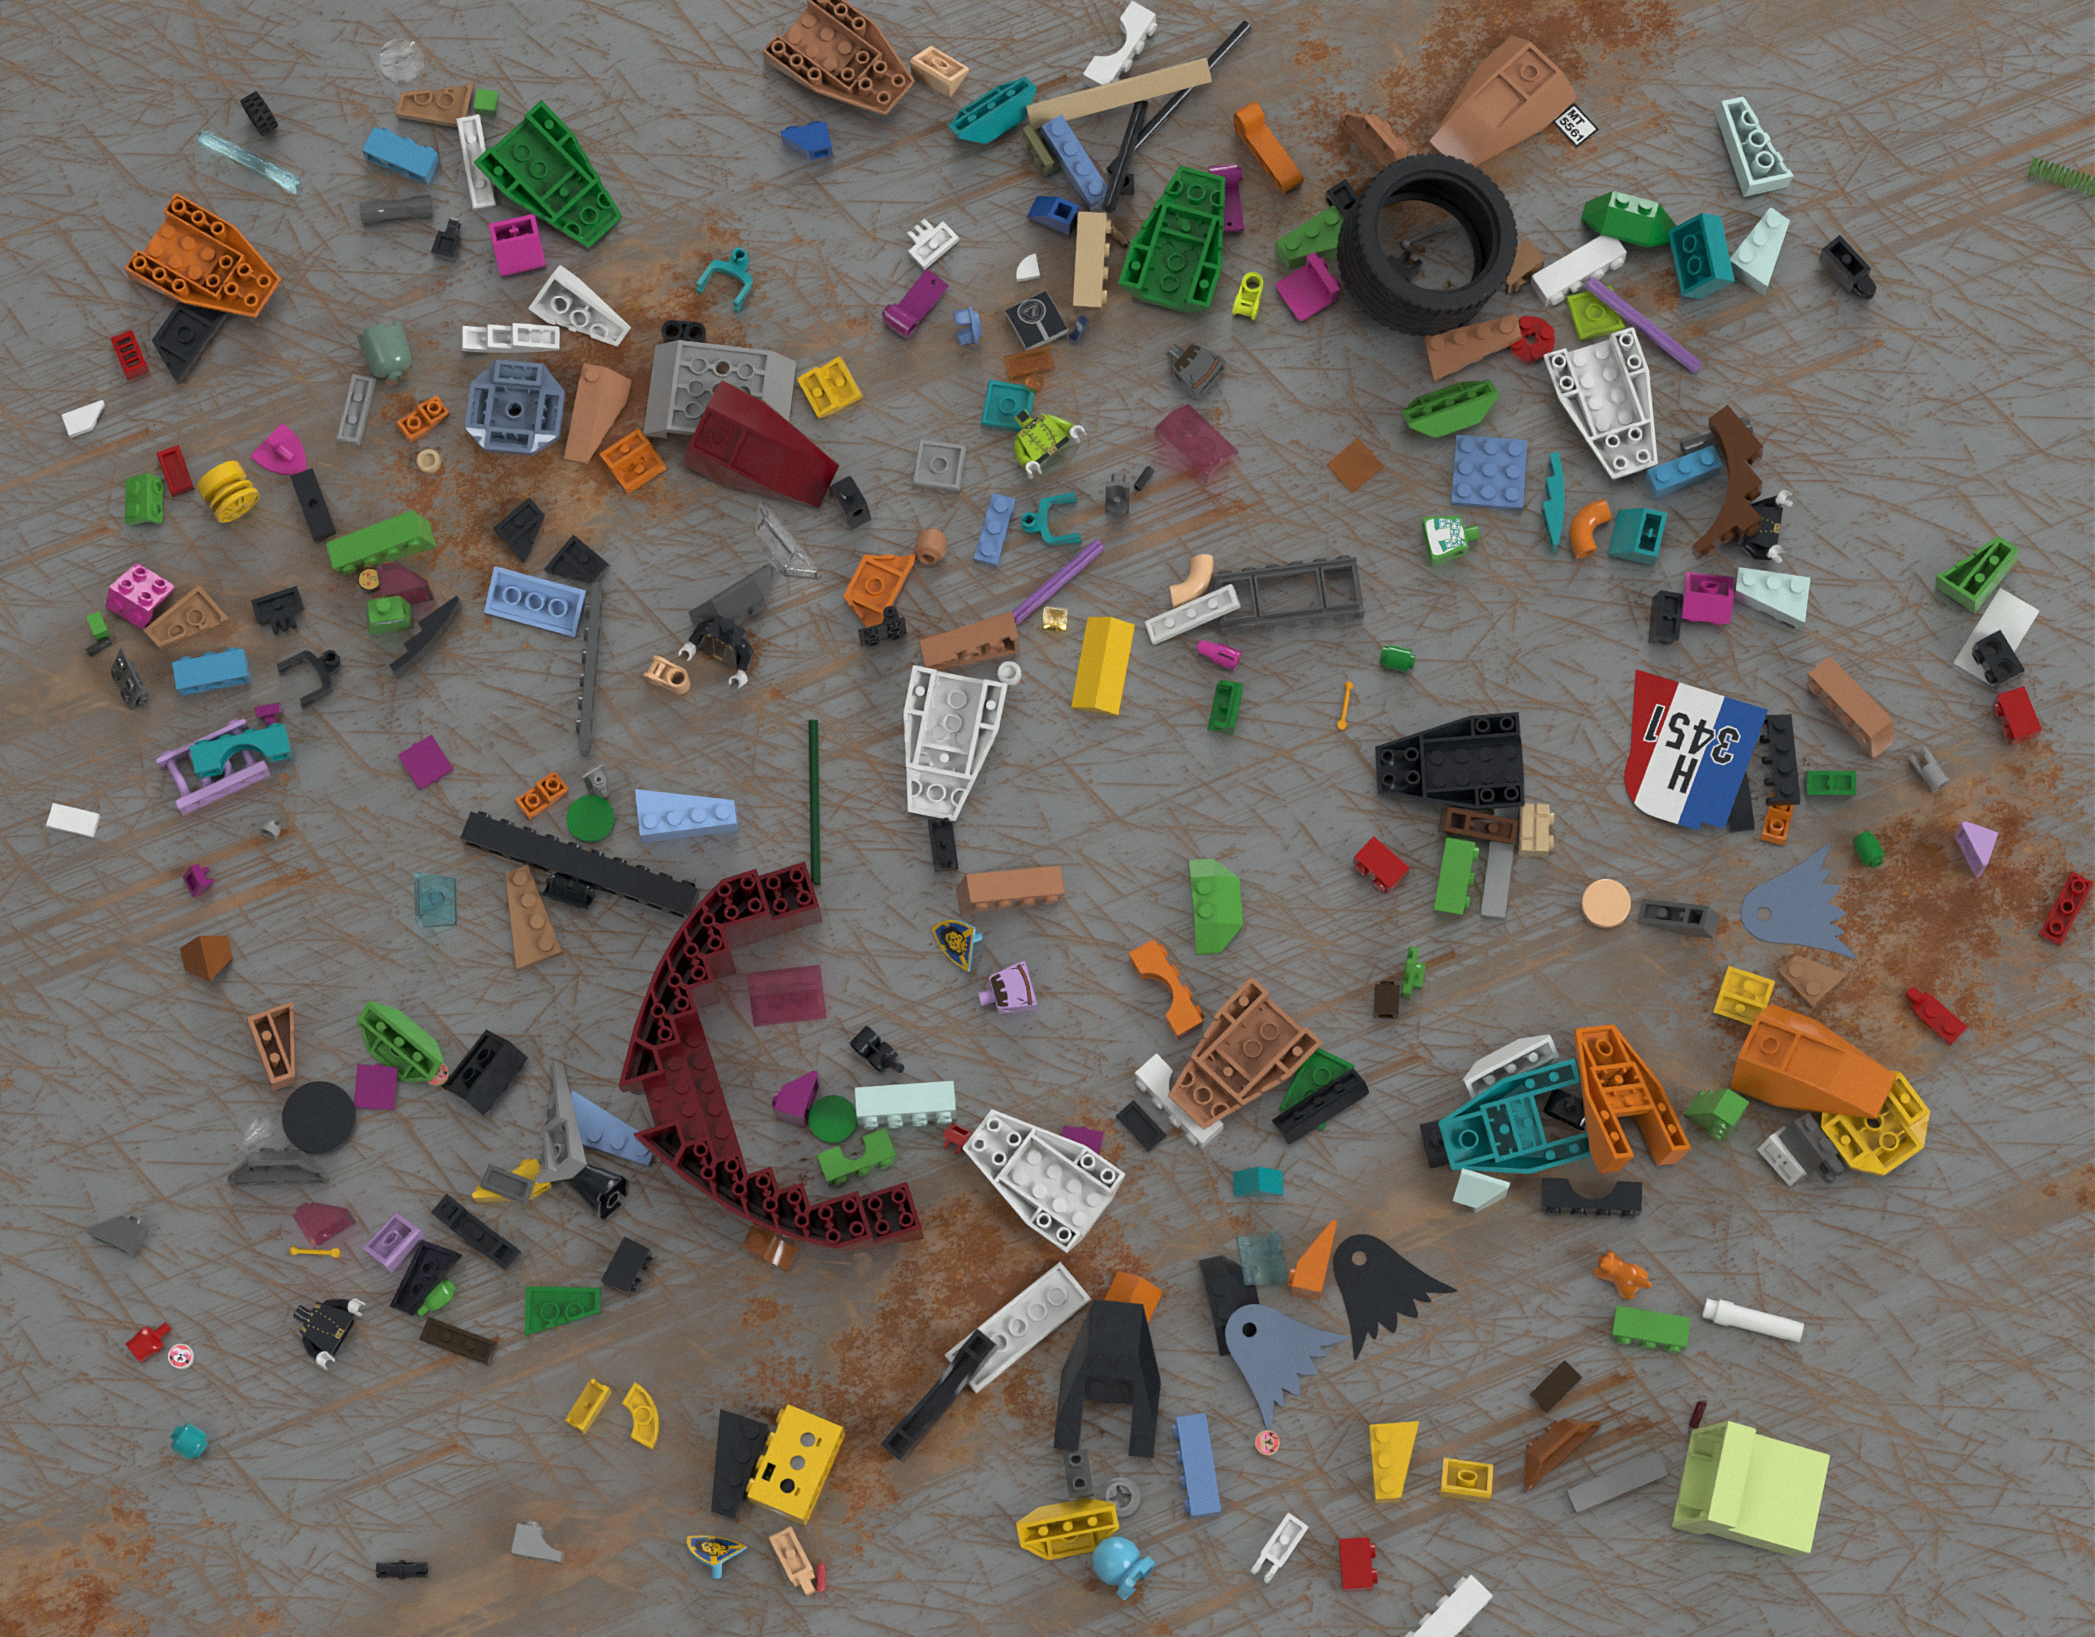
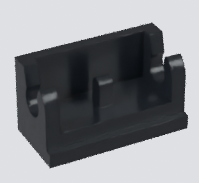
[1648,590,1684,645]
[928,818,959,873]

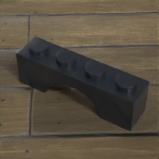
[1541,1177,1642,1219]

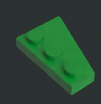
[524,1286,601,1336]

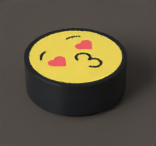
[358,568,383,593]

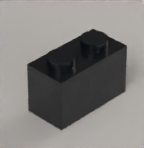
[601,1236,654,1298]

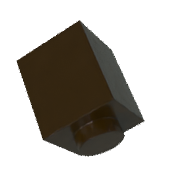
[1373,981,1400,1019]

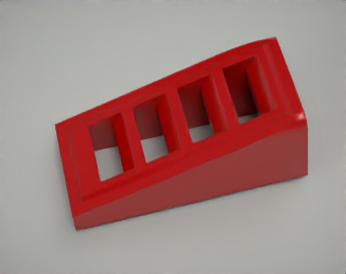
[110,329,150,380]

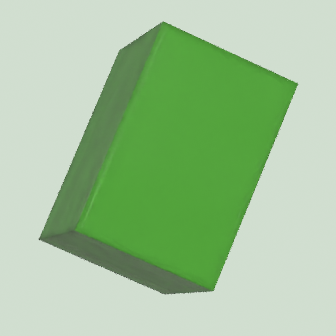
[474,89,499,116]
[86,611,110,642]

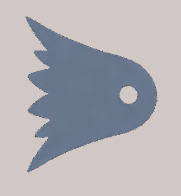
[1741,842,1857,959]
[1225,1304,1349,1430]

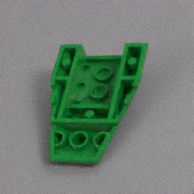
[473,100,622,249]
[1118,165,1225,313]

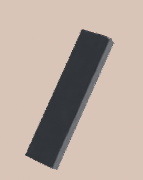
[1272,1068,1369,1145]

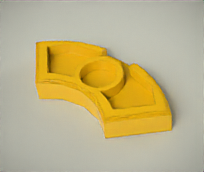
[622,1382,659,1450]

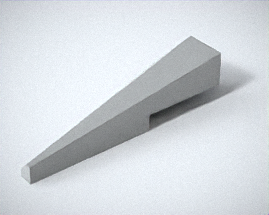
[535,1061,587,1183]

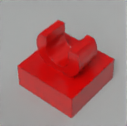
[942,1122,973,1154]

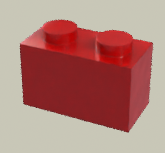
[1992,686,2042,745]
[1353,836,1410,894]
[1338,1537,1378,1593]

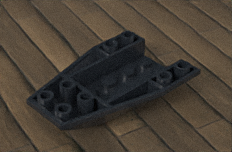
[1375,712,1525,810]

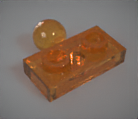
[1003,345,1055,394]

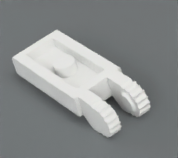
[1250,1513,1309,1584]

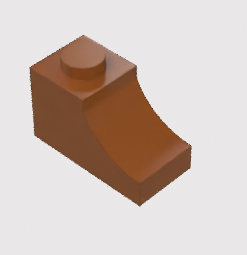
[741,1225,798,1272]

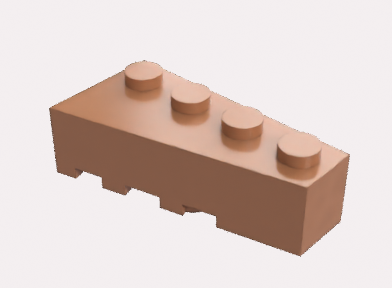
[956,865,1065,916]

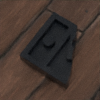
[493,498,545,564]
[544,534,611,583]

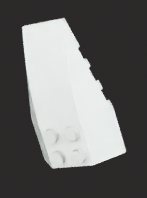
[904,665,1008,821]

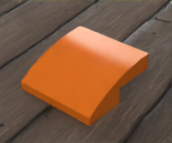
[599,428,667,494]

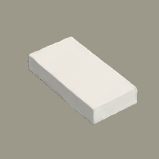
[46,803,100,839]

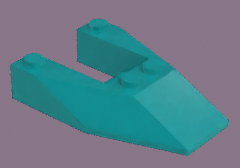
[1438,1058,1592,1174]

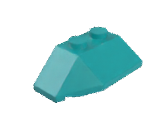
[947,76,1037,144]

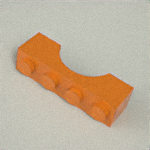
[1129,939,1205,1041]

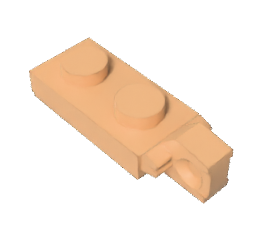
[769,1526,816,1597]

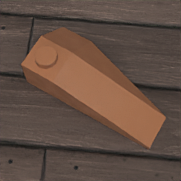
[564,363,632,465]

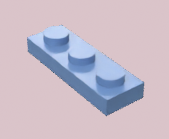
[974,493,1016,567]

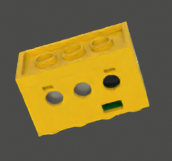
[746,1404,845,1527]

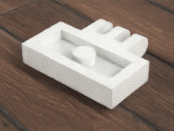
[906,219,959,270]

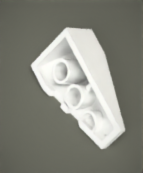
[528,265,631,347]

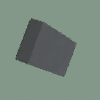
[480,1164,536,1205]

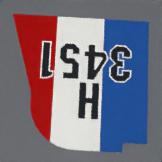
[1624,669,1768,830]

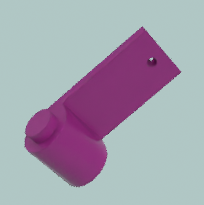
[1208,163,1244,233]
[881,269,949,339]

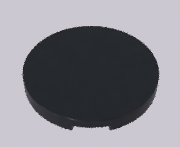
[282,1081,356,1155]

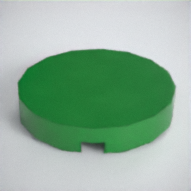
[566,795,615,843]
[808,1095,858,1145]

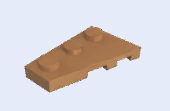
[395,83,475,128]

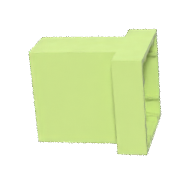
[1672,1421,1830,1557]

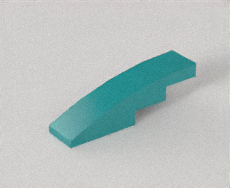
[1541,452,1565,553]

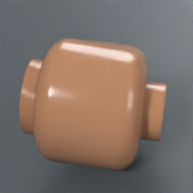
[914,528,947,565]

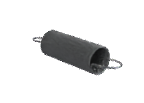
[1133,462,1155,495]
[81,636,117,657]

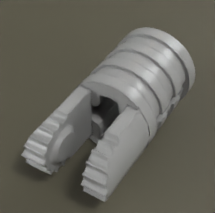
[1908,745,1950,793]

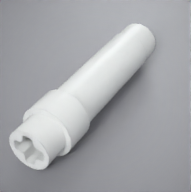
[1702,1298,1804,1342]

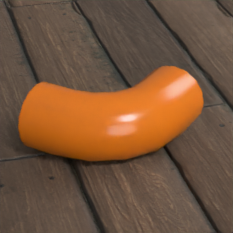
[1569,498,1612,559]

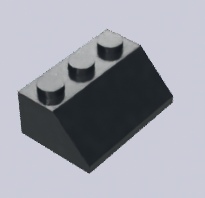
[442,1030,528,1116]

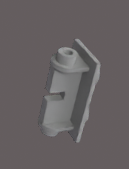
[582,764,610,798]

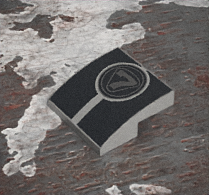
[1004,290,1069,353]

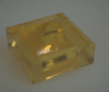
[1042,606,1068,632]

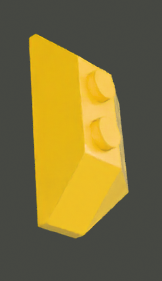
[1016,1498,1119,1561]

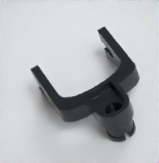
[277,650,341,710]

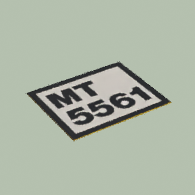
[1553,103,1599,148]

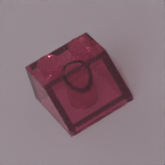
[376,562,434,605]
[292,1202,356,1249]

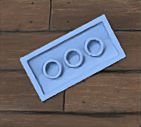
[484,566,586,637]

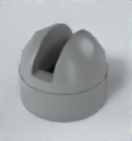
[260,819,281,840]

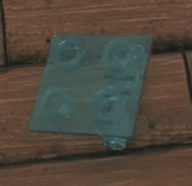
[1236,1231,1289,1285]

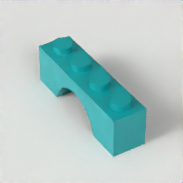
[189,723,293,780]

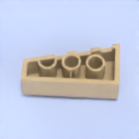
[1073,212,1111,310]

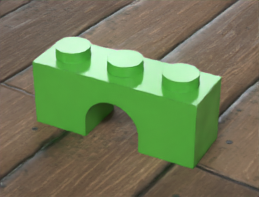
[816,1128,897,1187]

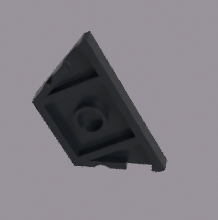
[152,303,230,384]

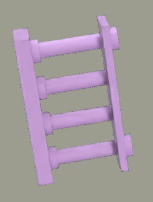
[156,719,271,816]

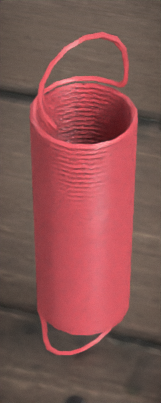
[816,1557,826,1599]

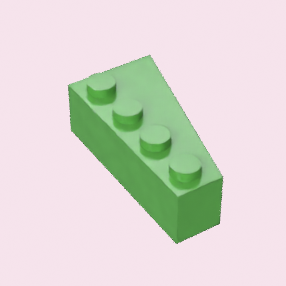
[326,510,437,575]

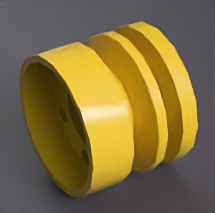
[196,460,260,523]

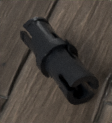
[376,1560,429,1580]

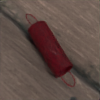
[1688,1395,1707,1435]

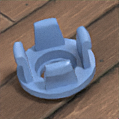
[953,306,982,346]

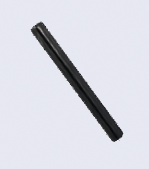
[1102,100,1149,213]

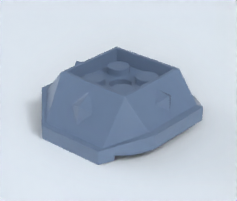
[464,359,566,456]

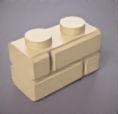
[1518,803,1554,857]

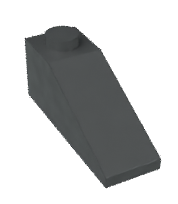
[1637,899,1720,939]

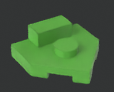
[1400,946,1426,1000]

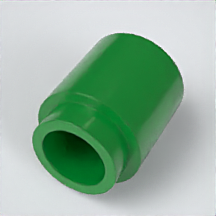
[1379,644,1416,673]
[1852,831,1886,869]

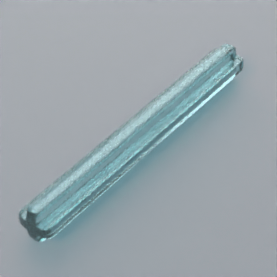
[197,129,301,190]

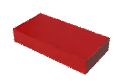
[156,445,195,497]

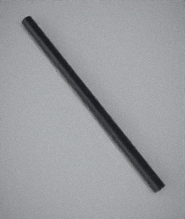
[1106,21,1252,175]

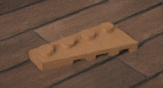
[505,864,563,971]

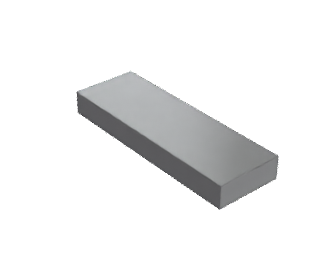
[336,374,376,446]

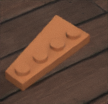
[1424,314,1522,383]

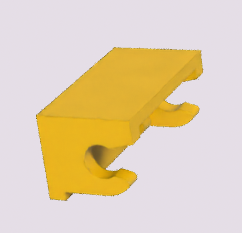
[564,1378,612,1434]

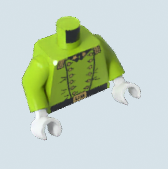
[1013,409,1087,479]

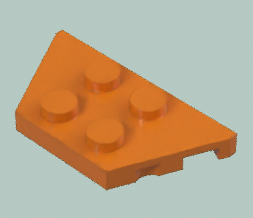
[843,554,917,628]

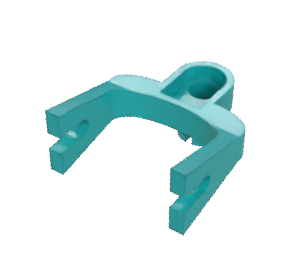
[696,247,753,313]
[1021,492,1082,546]

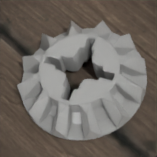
[1100,1477,1140,1517]

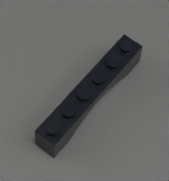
[881,1329,999,1463]

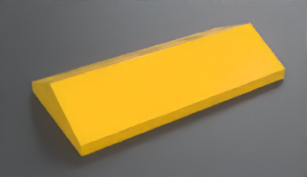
[1071,617,1135,716]

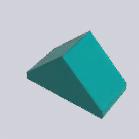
[1233,1166,1283,1197]

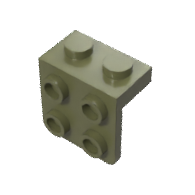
[1021,121,1084,177]

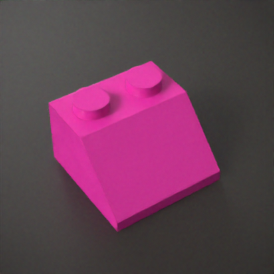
[1682,571,1734,625]

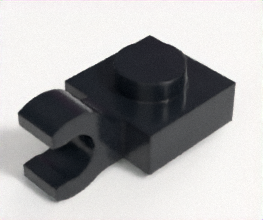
[431,217,462,261]

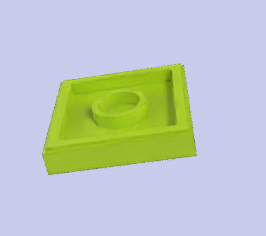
[1565,285,1625,342]

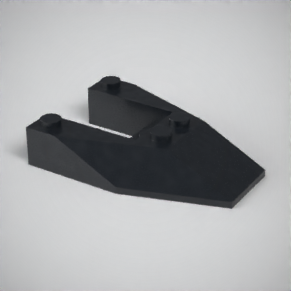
[1053,1299,1161,1458]

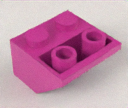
[488,214,547,277]

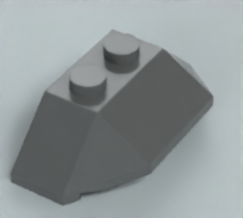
[688,563,773,626]
[228,1147,330,1186]

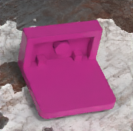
[1276,252,1341,321]
[105,564,174,630]

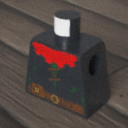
[829,476,872,531]

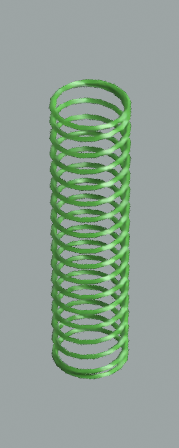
[2028,157,2095,197]

